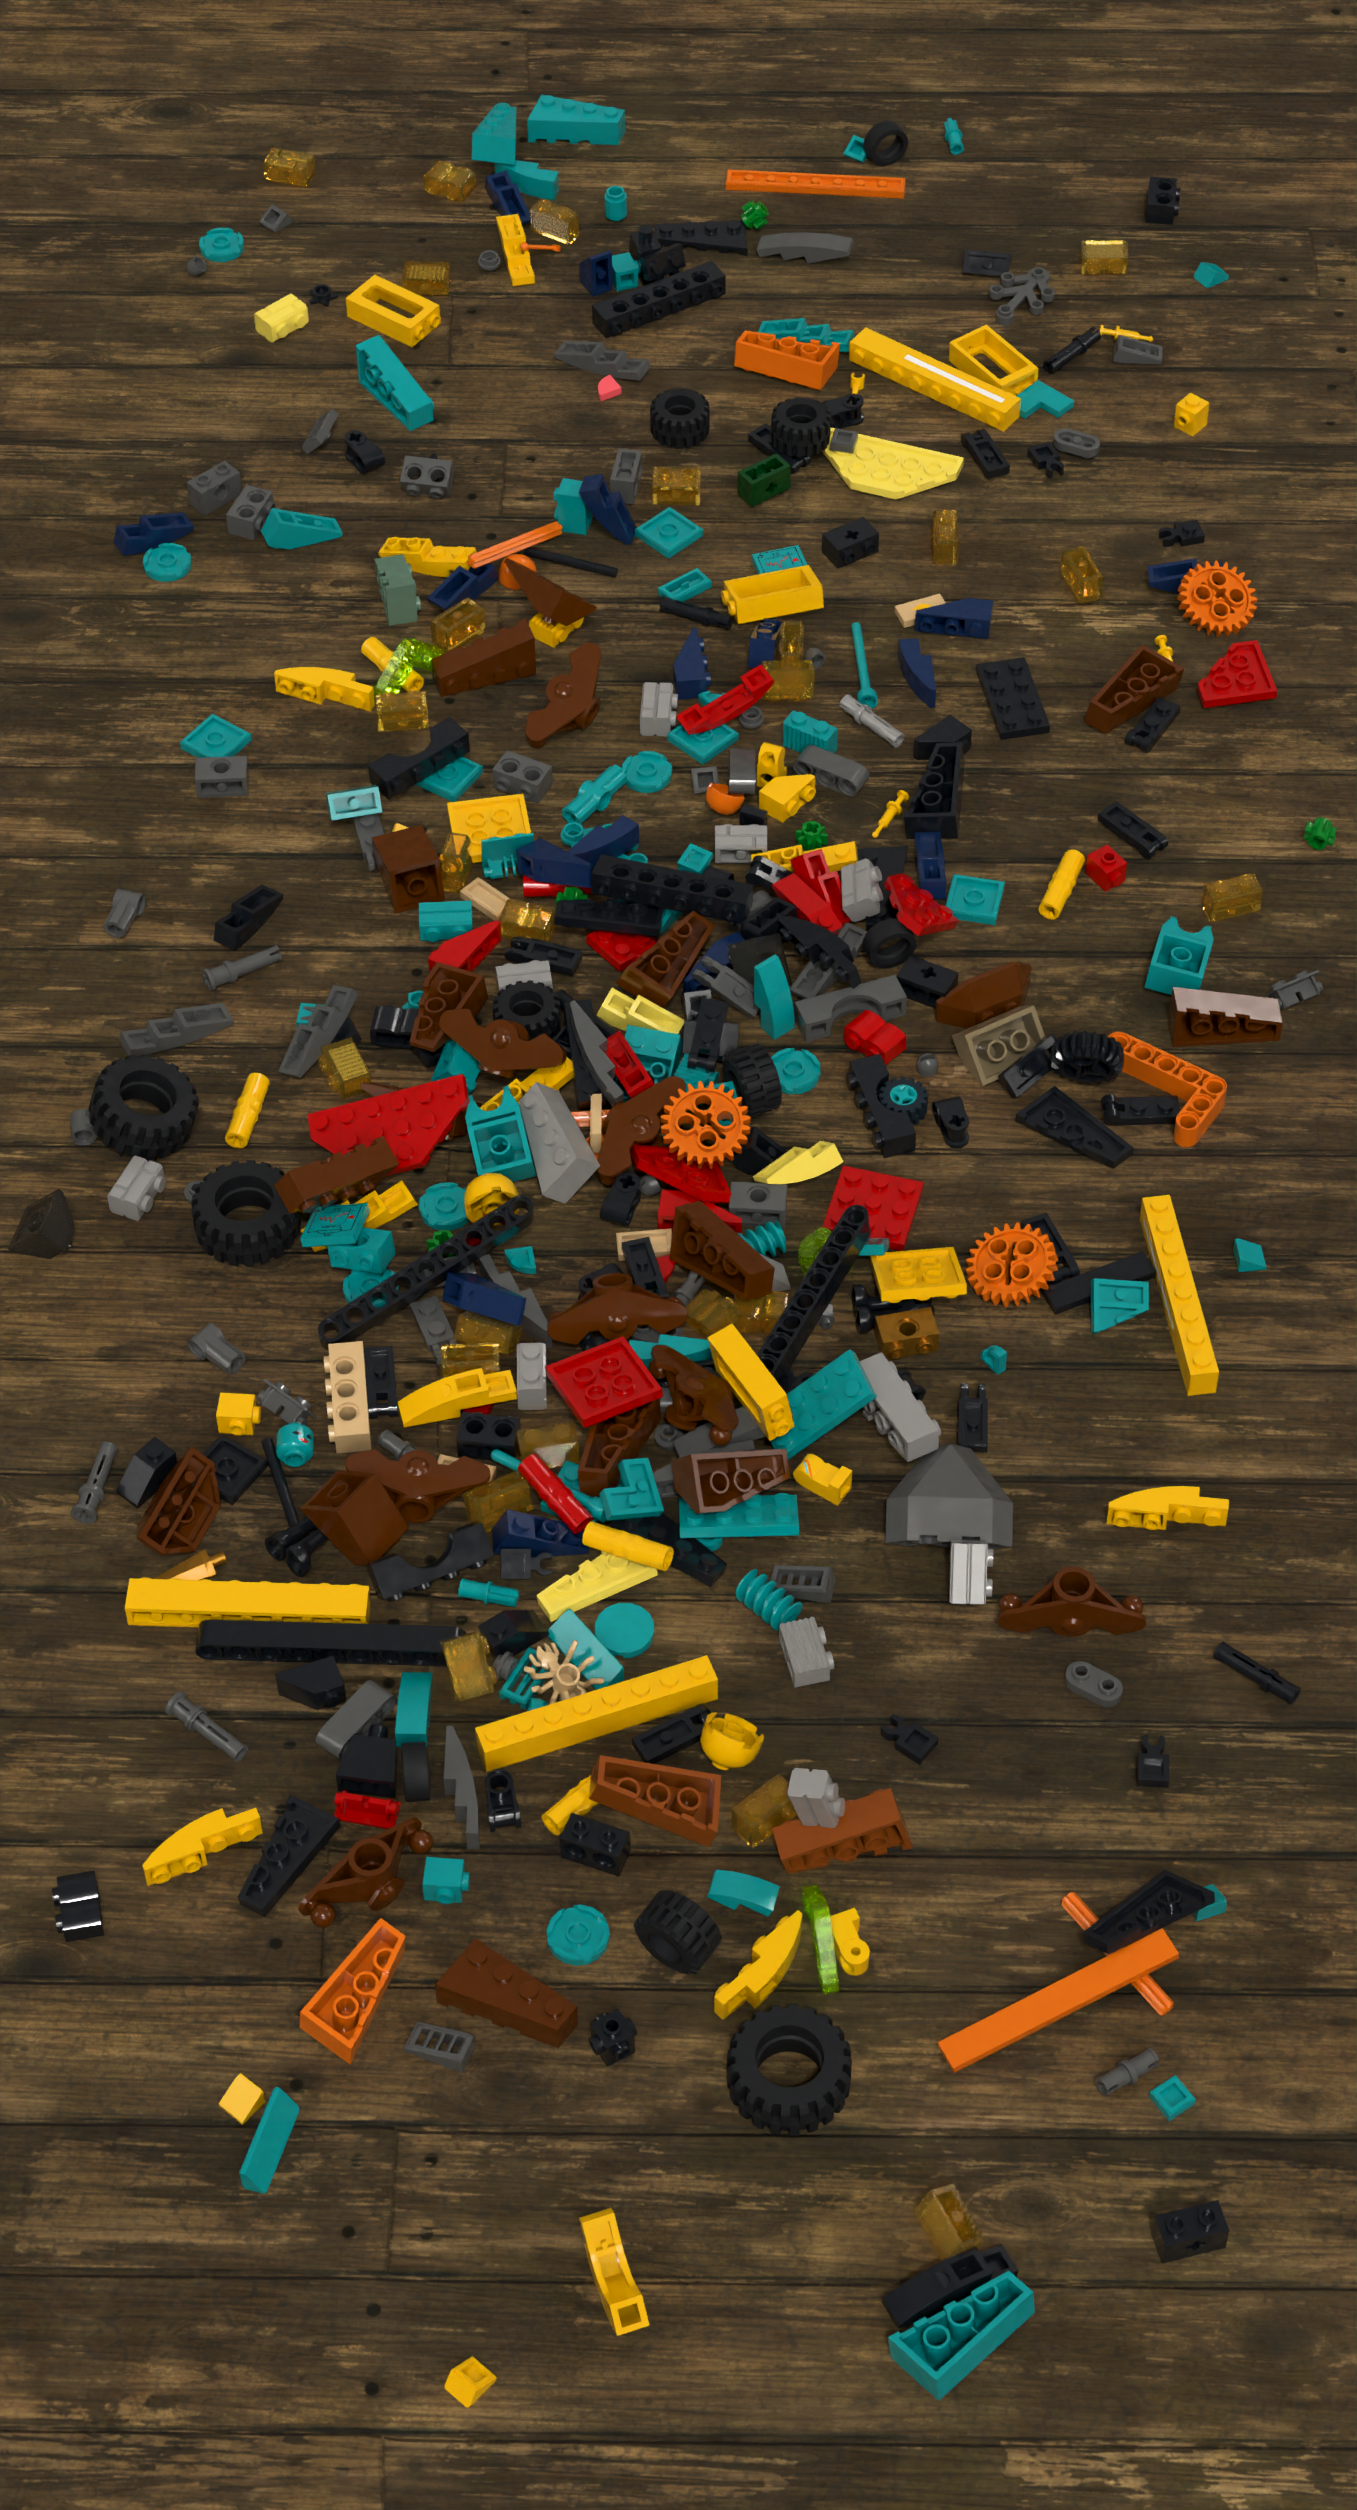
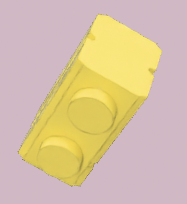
[254,294,309,343]

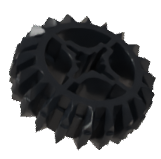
[1050,1030,1125,1085]

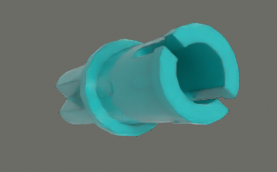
[944,118,964,155]
[458,1578,519,1607]

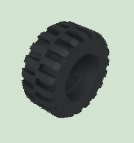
[88,1054,199,1160]
[191,1160,301,1267]
[727,2003,852,2136]

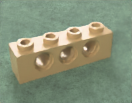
[324,1341,371,1454]

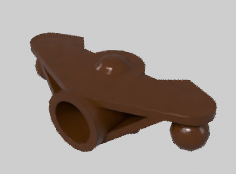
[526,643,601,748]
[439,1009,567,1079]
[597,1076,686,1186]
[547,1273,687,1345]
[648,1345,739,1446]
[345,1449,490,1523]
[998,1566,1146,1637]
[298,1817,434,1928]

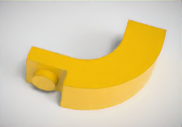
[579,2208,649,2336]

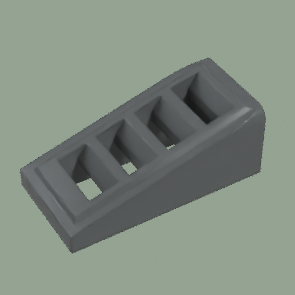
[1112,335,1163,365]
[770,1565,836,1603]
[403,2021,476,2073]

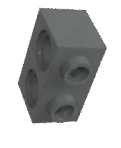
[610,448,642,504]
[400,455,455,499]
[226,485,276,540]
[492,750,553,804]

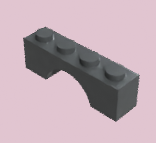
[794,975,907,1042]

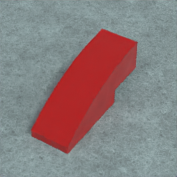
[790,848,852,924]

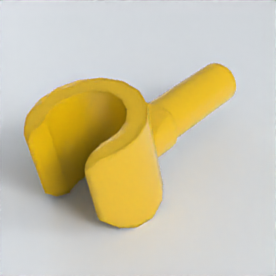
[850,373,865,402]

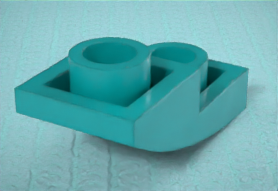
[707,1870,780,1917]

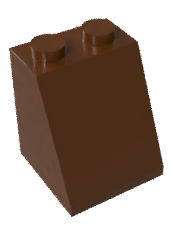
[372,825,445,914]
[301,1470,409,1566]

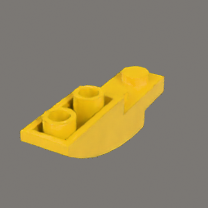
[378,537,477,577]
[274,667,375,712]
[751,841,858,875]
[480,1057,574,1111]
[397,1368,517,1428]
[1107,1486,1229,1530]
[142,1808,263,1886]
[714,1910,802,2020]

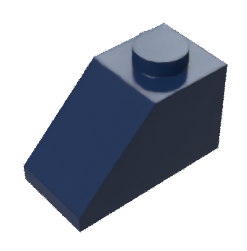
[579,250,613,297]

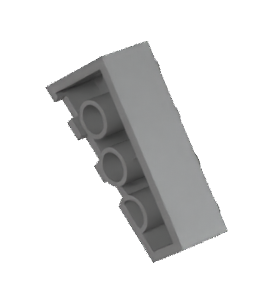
[519,1082,600,1204]
[860,1352,941,1462]

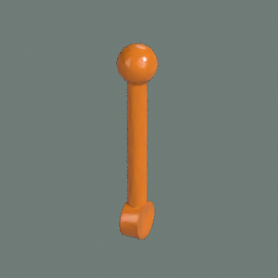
[520,242,561,252]

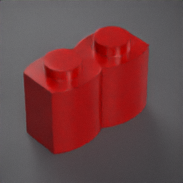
[844,1010,906,1065]

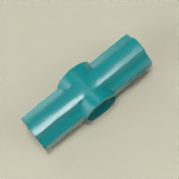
[562,764,627,824]

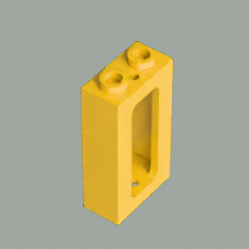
[346,274,441,347]
[949,325,1039,396]
[721,565,824,624]
[707,1324,795,1441]

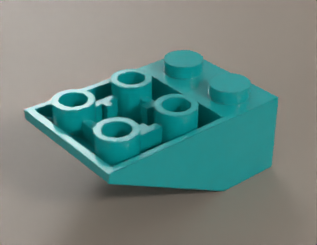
[615,1025,683,1102]

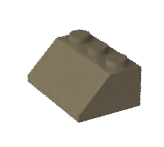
[952,1005,1050,1086]

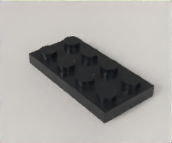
[976,657,1050,740]

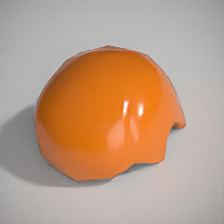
[498,554,537,590]
[705,782,745,815]

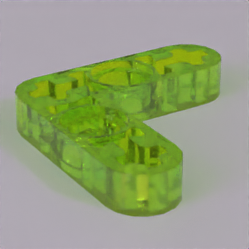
[373,638,446,707]
[801,1884,839,1995]

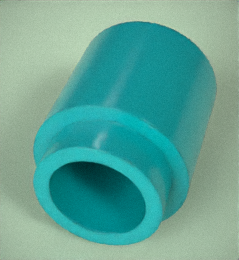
[604,186,627,221]

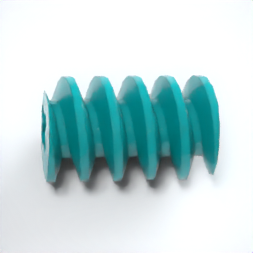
[737,1219,786,1257]
[735,1569,803,1631]

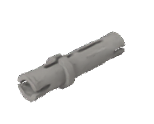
[839,694,905,748]

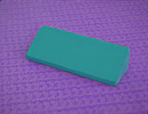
[547,1609,624,1690]
[239,2087,300,2194]

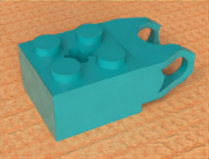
[1144,916,1214,995]
[465,1085,537,1182]

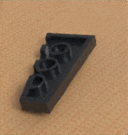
[654,220,748,256]
[857,846,908,931]
[554,898,665,937]
[1015,1086,1133,1169]
[610,1513,727,1587]
[238,1794,341,1917]

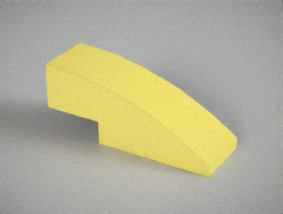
[597,988,685,1034]
[753,1141,843,1184]

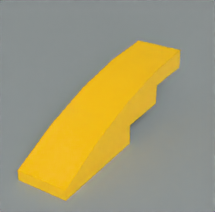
[496,214,535,286]
[301,1181,418,1252]

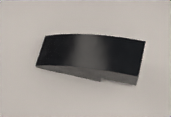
[214,885,284,950]

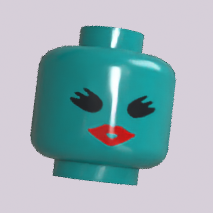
[276,1422,314,1467]

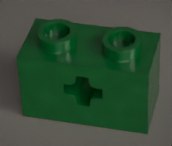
[738,453,791,507]

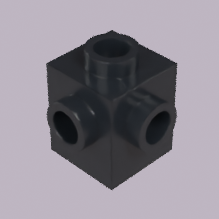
[588,2009,637,2067]

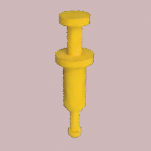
[1099,325,1153,342]
[1155,635,1173,662]
[872,790,909,838]

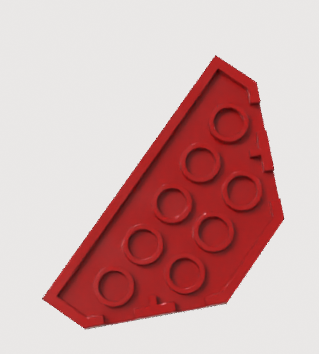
[307,1074,469,1176]

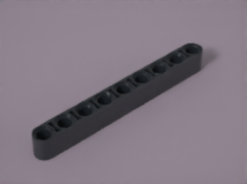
[318,1195,534,1350]
[757,1205,871,1385]
[195,1619,466,1667]

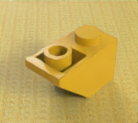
[759,774,816,823]

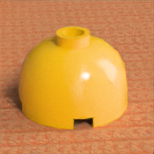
[464,1173,519,1225]
[700,1712,764,1770]

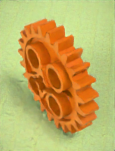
[1177,560,1257,637]
[661,1081,751,1169]
[966,1222,1058,1308]

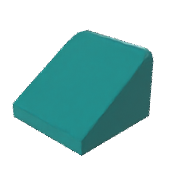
[843,135,869,163]
[1194,262,1229,288]
[1233,1239,1266,1272]
[1192,1884,1227,1921]

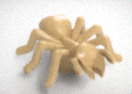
[524,1640,604,1704]

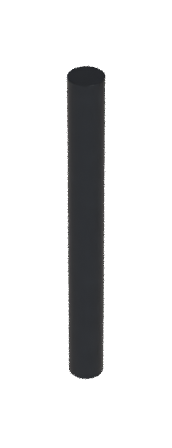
[524,547,618,578]
[261,1438,299,1528]

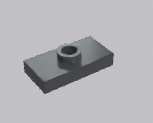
[302,409,339,454]

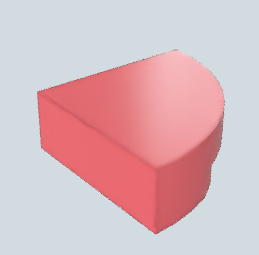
[598,375,621,401]

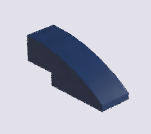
[485,171,532,224]
[579,474,636,545]
[113,512,194,556]
[1147,558,1223,593]
[427,563,498,612]
[898,638,936,708]
[567,815,639,868]
[914,831,947,899]

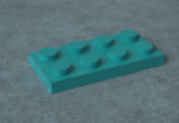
[770,1349,877,1460]
[679,1493,799,1538]

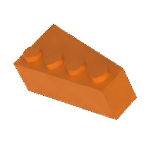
[734,331,840,390]
[299,1918,406,2065]

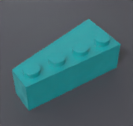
[527,95,625,145]
[472,103,516,165]
[356,335,434,431]
[888,2271,1035,2401]

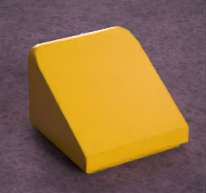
[219,2073,265,2125]
[444,2356,497,2408]

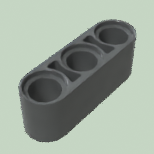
[792,745,870,797]
[728,748,756,795]
[316,1680,397,1760]

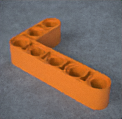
[1108,1032,1227,1147]

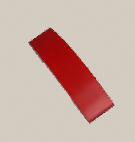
[676,664,774,735]

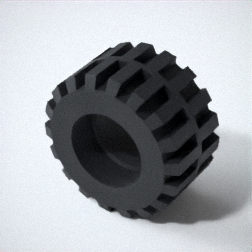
[650,388,710,449]
[771,397,831,457]
[493,980,561,1040]
[723,1043,782,1118]
[634,1890,722,1975]

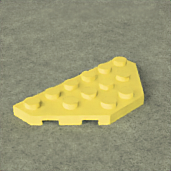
[821,428,964,500]

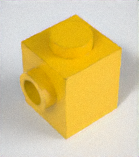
[1174,393,1209,436]
[216,1393,261,1436]

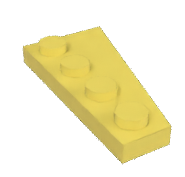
[537,1551,658,1622]

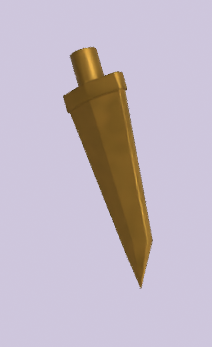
[153,1549,227,1580]

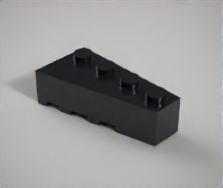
[904,742,965,839]

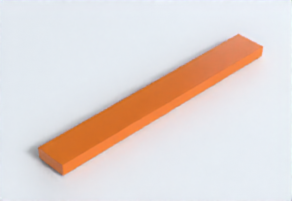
[726,170,905,198]
[938,1928,1179,2073]

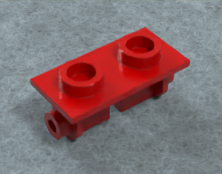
[334,1790,401,1829]

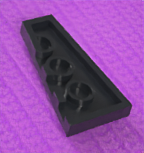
[1083,1870,1215,1954]

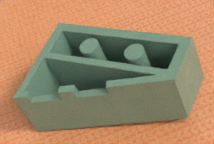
[374,554,421,626]

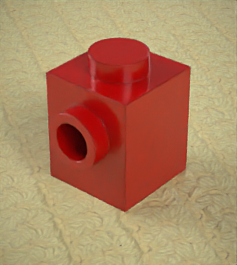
[1085,844,1127,892]

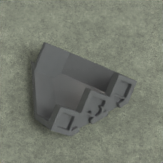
[886,1444,1013,1550]

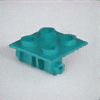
[481,833,534,880]

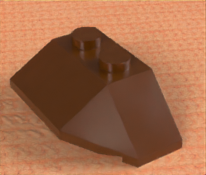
[935,961,1032,1029]
[136,1446,221,1555]

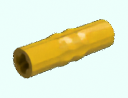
[361,637,424,694]
[1038,849,1085,920]
[225,1073,270,1149]
[582,1521,674,1572]
[542,1775,599,1836]

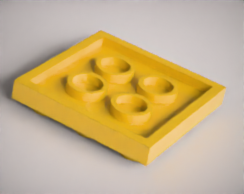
[447,794,531,865]
[870,1247,967,1303]

